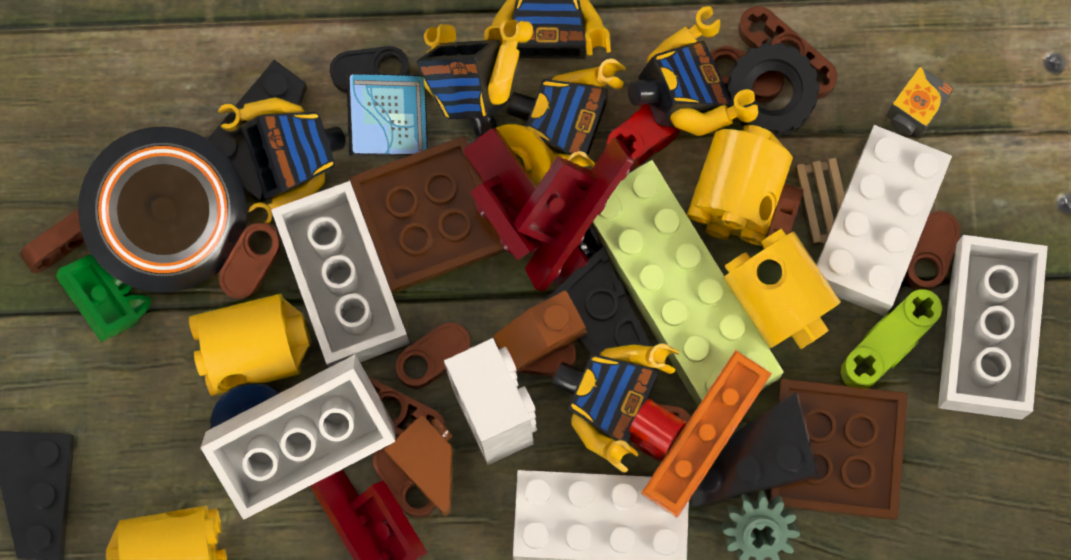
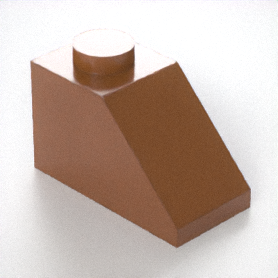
[493,290,587,372]
[384,415,453,517]

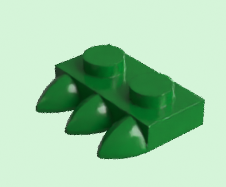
[56,254,151,342]

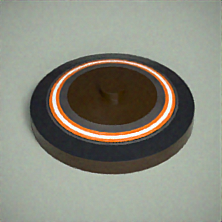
[78,126,247,293]

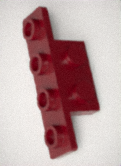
[464,128,588,284]
[513,138,634,292]
[310,469,428,560]

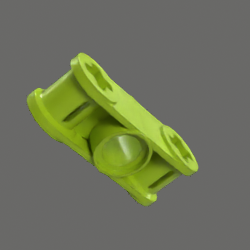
[840,289,942,388]

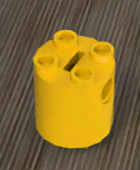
[687,125,793,246]
[723,228,841,349]
[189,294,311,396]
[106,505,228,560]

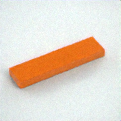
[641,350,772,518]

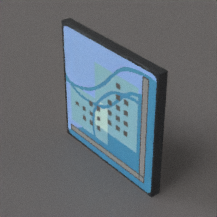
[346,73,428,156]

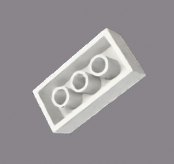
[816,125,952,316]
[271,181,410,367]
[938,235,1048,420]
[444,338,537,465]
[201,354,396,520]
[513,470,689,560]

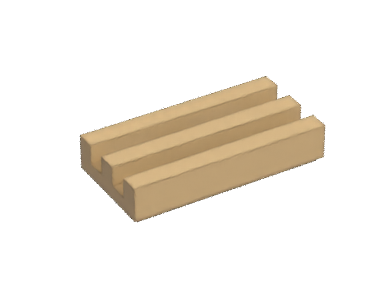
[795,158,845,246]

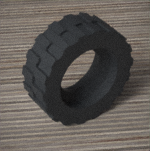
[727,43,819,137]

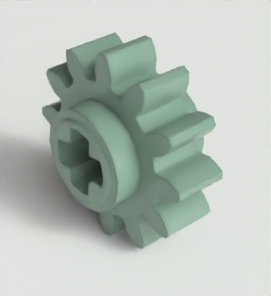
[722,490,800,560]

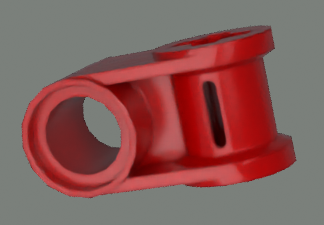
[605,104,681,173]
[629,399,686,462]

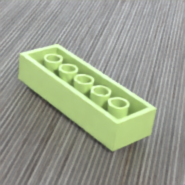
[591,160,784,406]

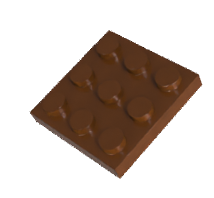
[349,136,506,293]
[768,379,908,520]

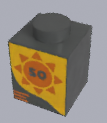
[886,66,954,139]

